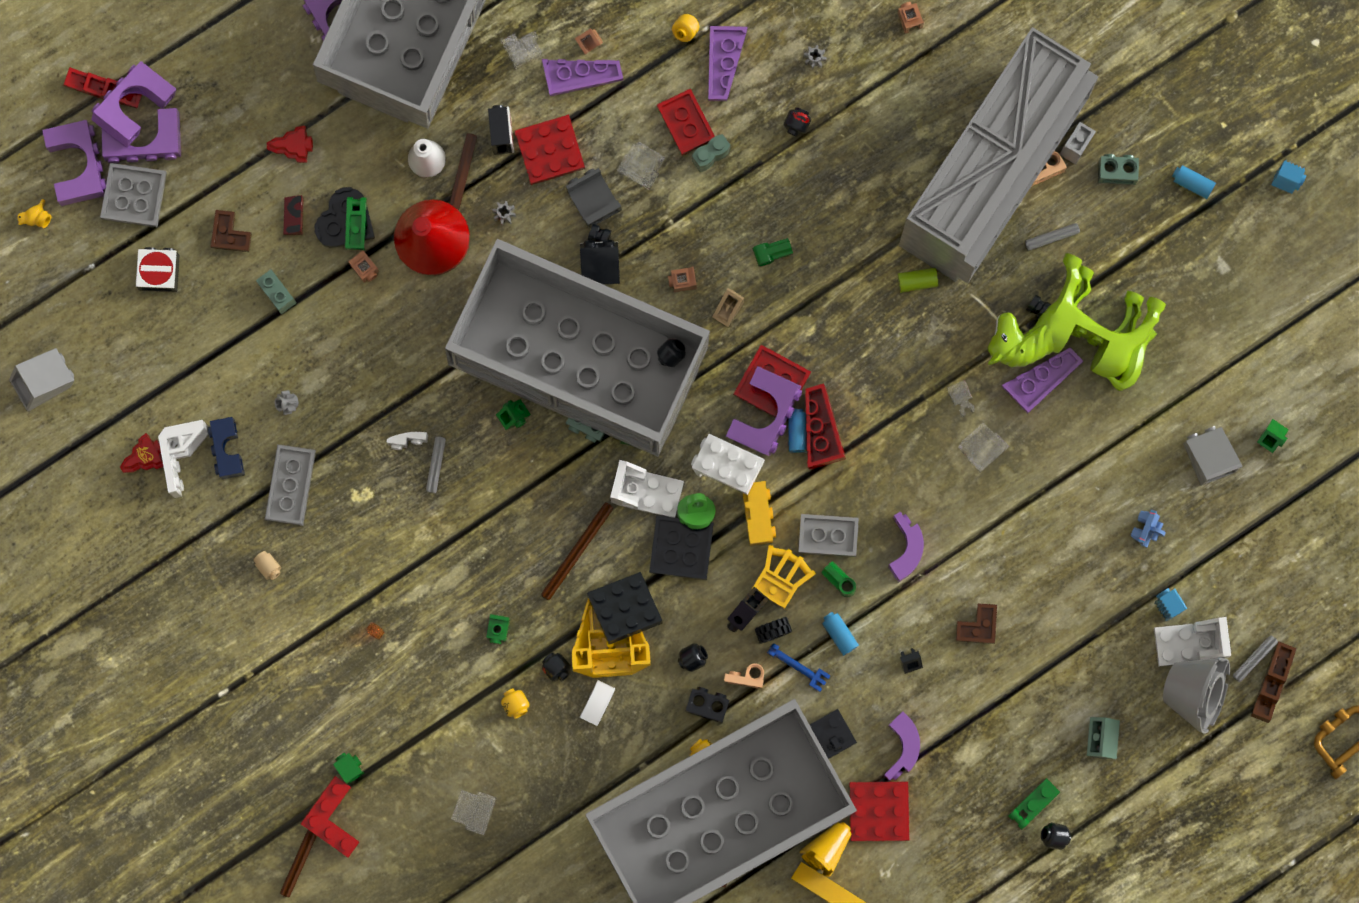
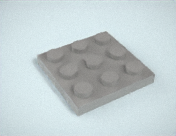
[100,163,167,227]

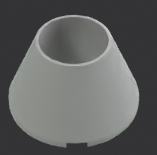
[1163,657,1230,734]

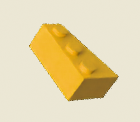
[743,481,776,546]

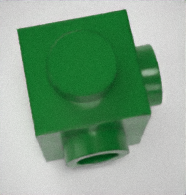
[1257,419,1289,453]
[333,753,364,784]

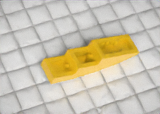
[791,862,866,903]

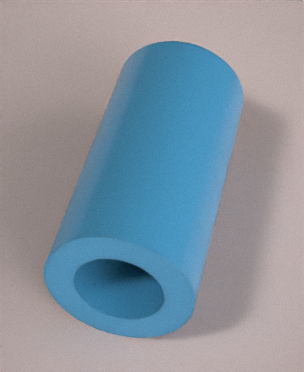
[1172,165,1216,199]
[788,409,807,453]
[822,612,859,656]

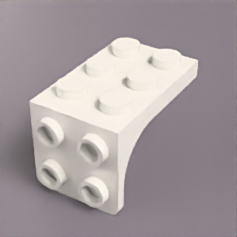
[691,434,765,495]

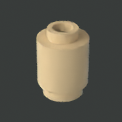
[253,551,281,580]

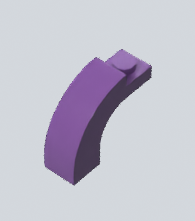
[888,512,924,583]
[883,711,920,781]

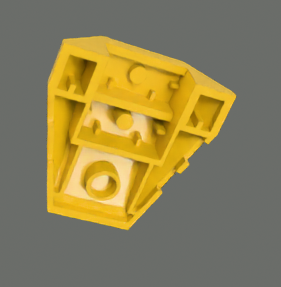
[572,598,651,678]

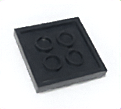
[649,515,714,580]
[587,572,663,645]

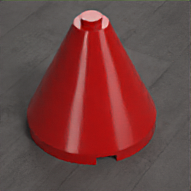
[394,200,470,276]

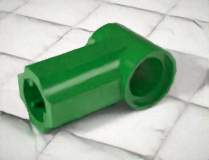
[752,238,793,267]
[821,561,856,597]

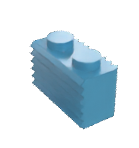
[1271,160,1306,194]
[1154,588,1187,621]

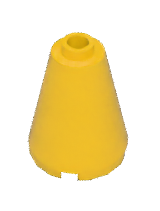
[800,822,852,877]

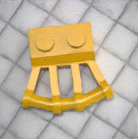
[752,545,816,609]

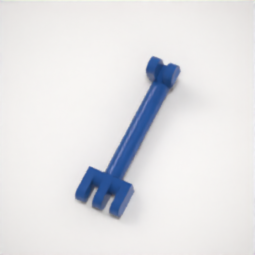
[767,643,830,692]

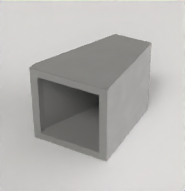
[9,348,74,412]
[1183,426,1243,486]

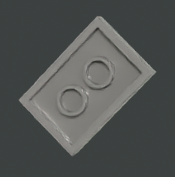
[798,514,859,557]

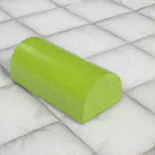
[897,268,938,293]

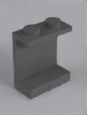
[566,168,622,229]

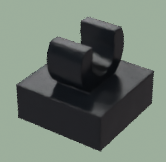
[900,648,923,674]

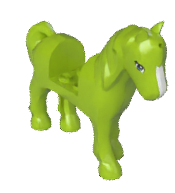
[988,253,1166,391]

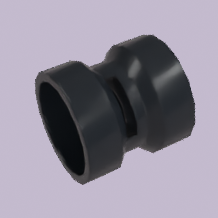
[587,224,612,242]
[1026,295,1051,319]

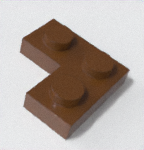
[211,210,252,252]
[956,603,997,644]

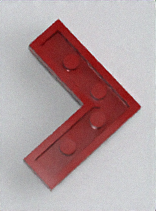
[300,776,359,858]

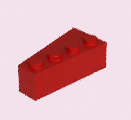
[805,383,846,470]

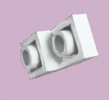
[387,432,428,450]
[580,680,615,726]

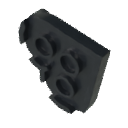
[314,187,375,248]

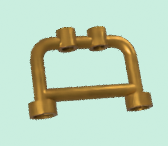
[1314,706,1359,780]

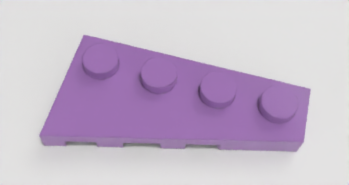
[708,26,748,101]
[542,59,623,96]
[1001,348,1083,414]

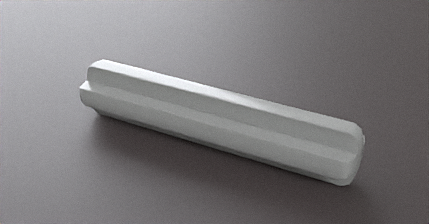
[1025,223,1080,250]
[426,437,446,493]
[1233,635,1278,682]

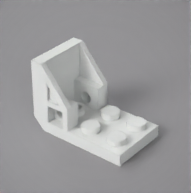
[158,420,209,498]
[610,460,684,518]
[1154,617,1231,667]

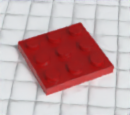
[515,115,585,185]
[733,345,811,418]
[849,782,909,841]

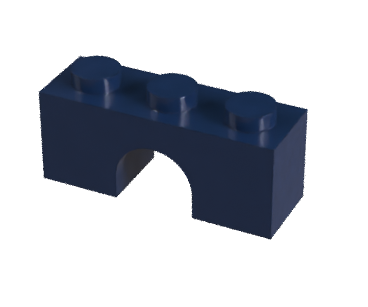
[208,417,245,480]

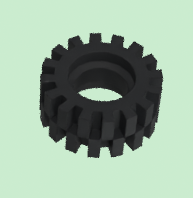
[754,617,792,644]

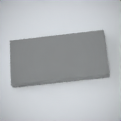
[265,444,316,526]

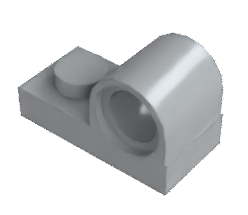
[1060,122,1096,165]

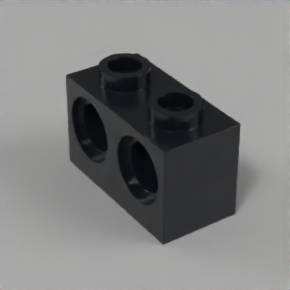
[685,686,730,724]

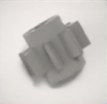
[803,45,827,70]
[492,201,516,225]
[274,390,299,415]

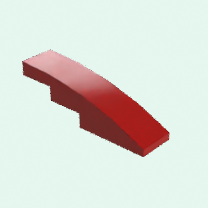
[63,67,142,108]

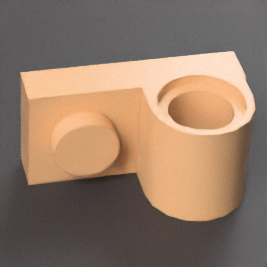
[1031,151,1067,187]
[724,664,764,689]

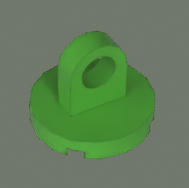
[677,493,715,529]

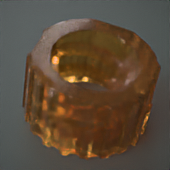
[365,622,384,640]

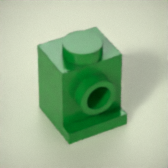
[486,614,510,645]

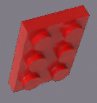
[657,88,715,156]

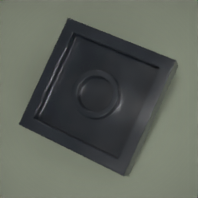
[810,709,857,759]

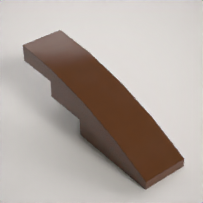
[1251,641,1297,723]

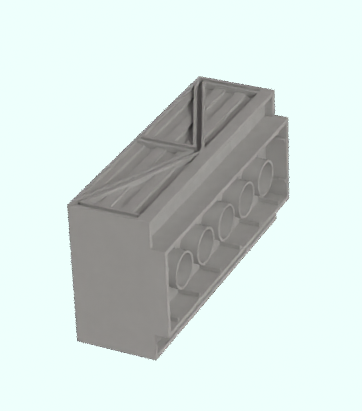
[313,0,486,129]
[899,27,1099,284]
[445,239,710,457]
[585,699,857,903]

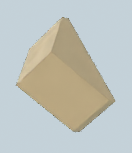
[712,288,744,327]

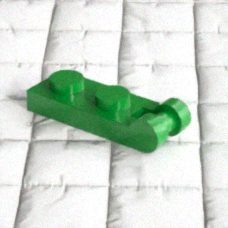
[345,197,367,250]
[1008,778,1060,830]

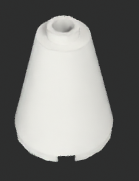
[408,139,446,177]

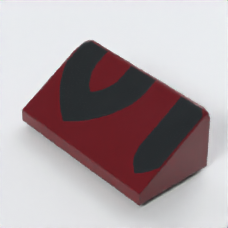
[283,195,304,235]

